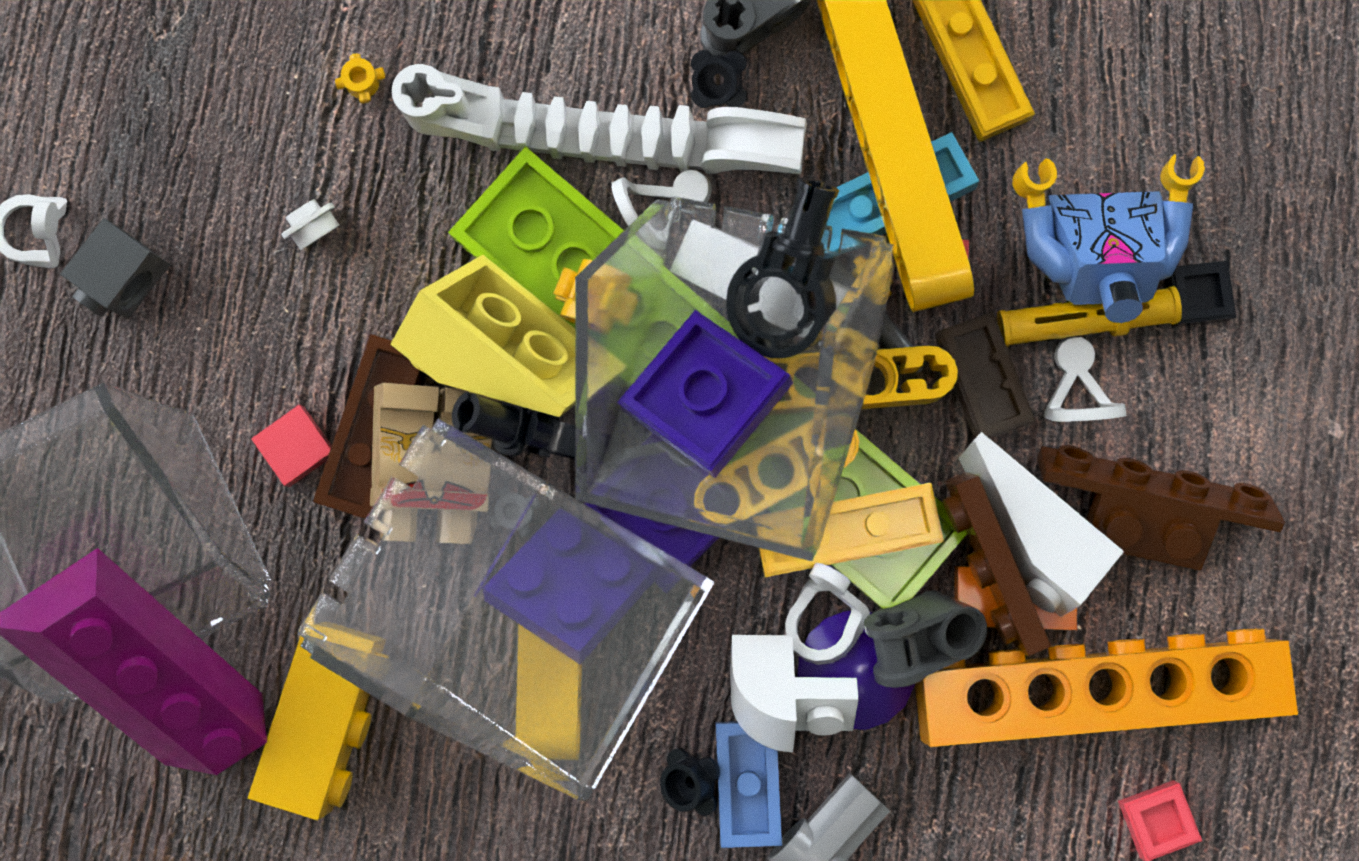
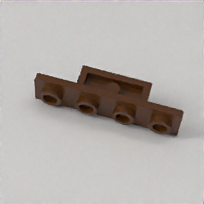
[1037,445,1285,571]

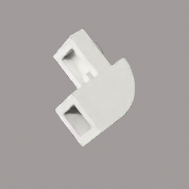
[730,635,858,752]

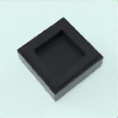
[1165,260,1236,328]

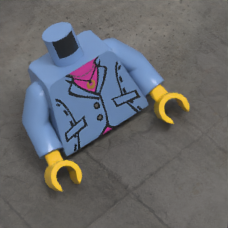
[1012,154,1205,323]

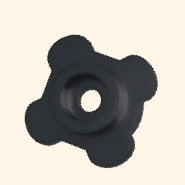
[691,50,747,108]
[660,748,720,816]

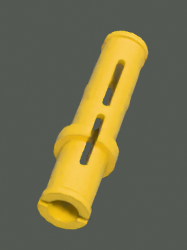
[996,286,1182,347]

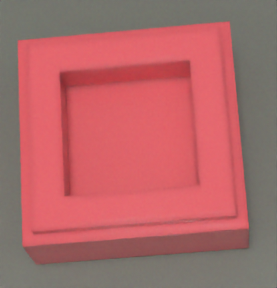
[251,404,332,487]
[1118,780,1202,861]

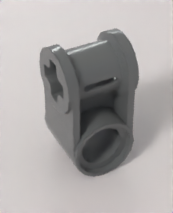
[700,0,810,55]
[864,590,987,688]

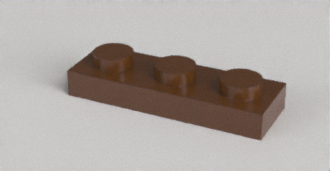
[313,334,424,521]
[943,472,1051,656]

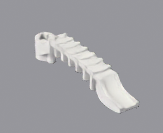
[392,64,807,174]

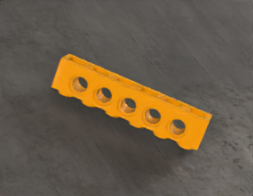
[915,628,1298,747]

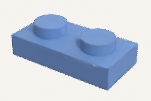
[715,721,782,848]

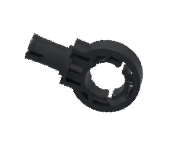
[726,178,839,359]
[452,392,609,465]

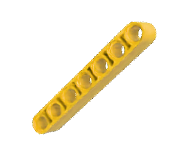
[816,0,974,312]

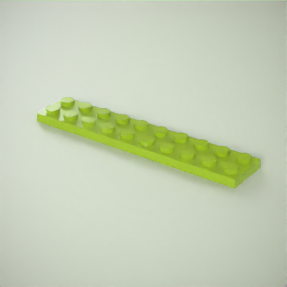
[448,146,967,609]

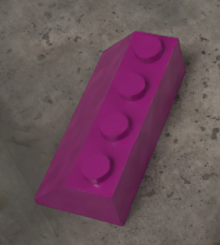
[0,548,267,775]

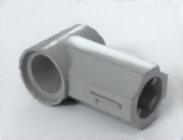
[768,773,890,861]

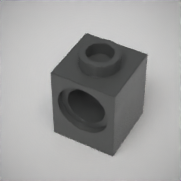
[60,218,171,319]

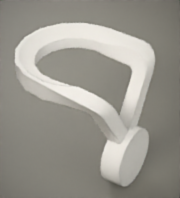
[611,170,712,248]
[0,194,67,268]
[1044,337,1126,422]
[785,563,870,665]

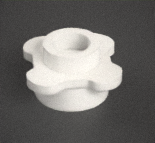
[281,199,339,250]

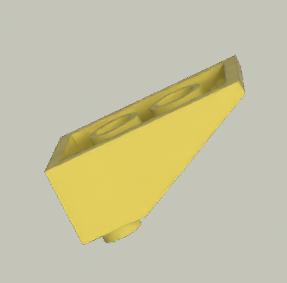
[391,255,619,417]

